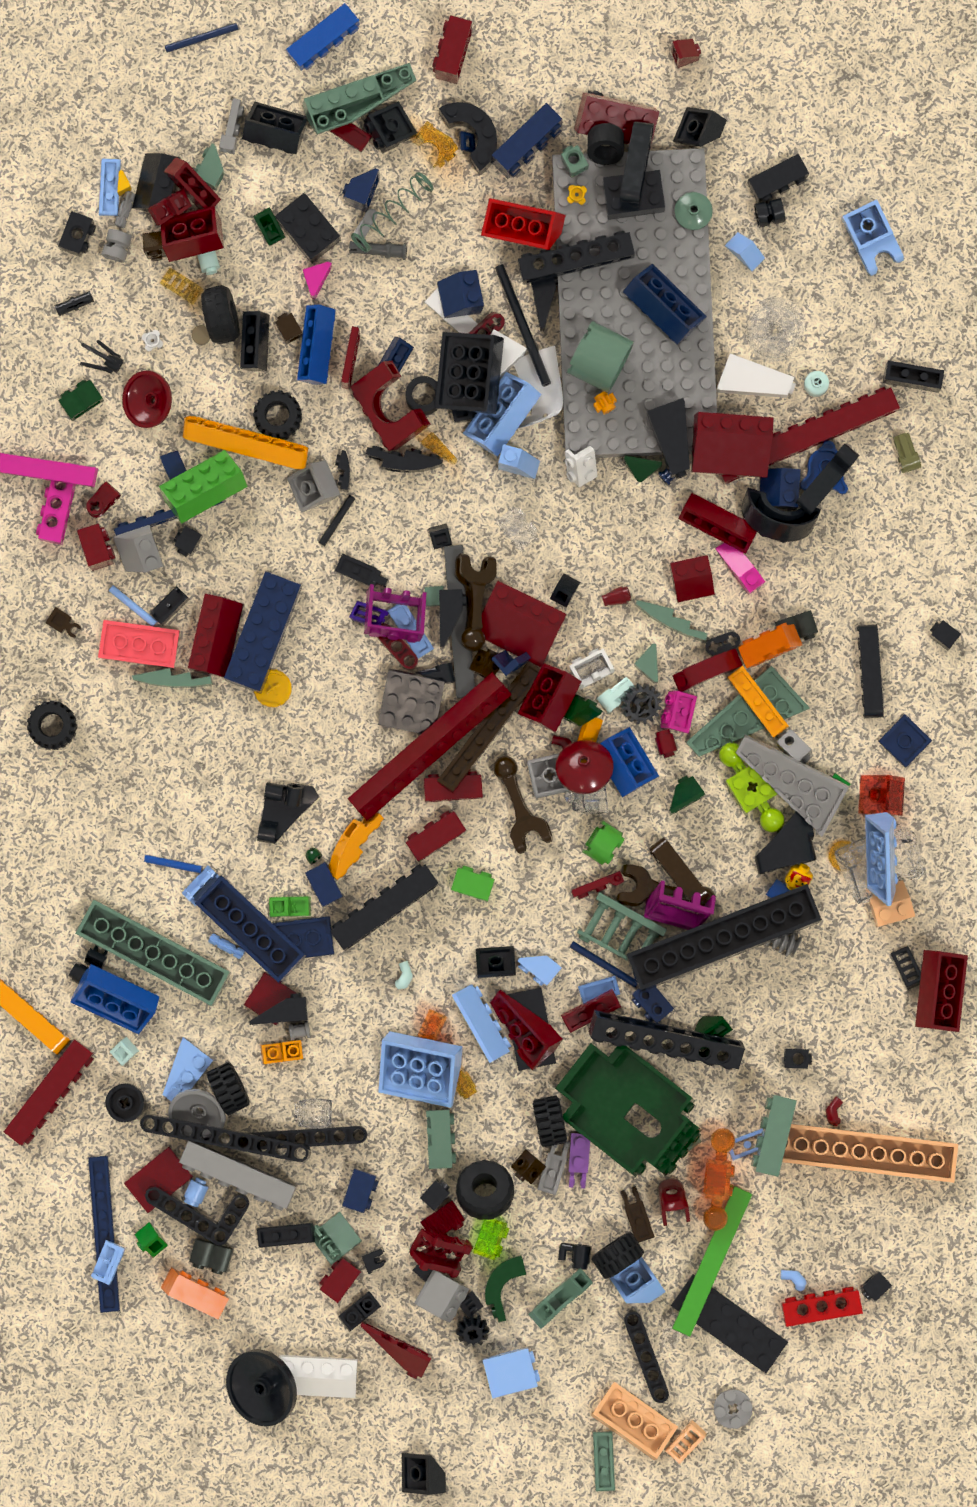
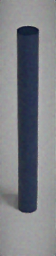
[165,23,239,53]
[569,941,637,988]

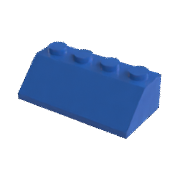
[70,964,160,1034]

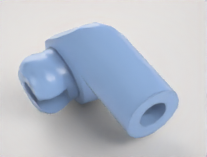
[780,1270,807,1291]

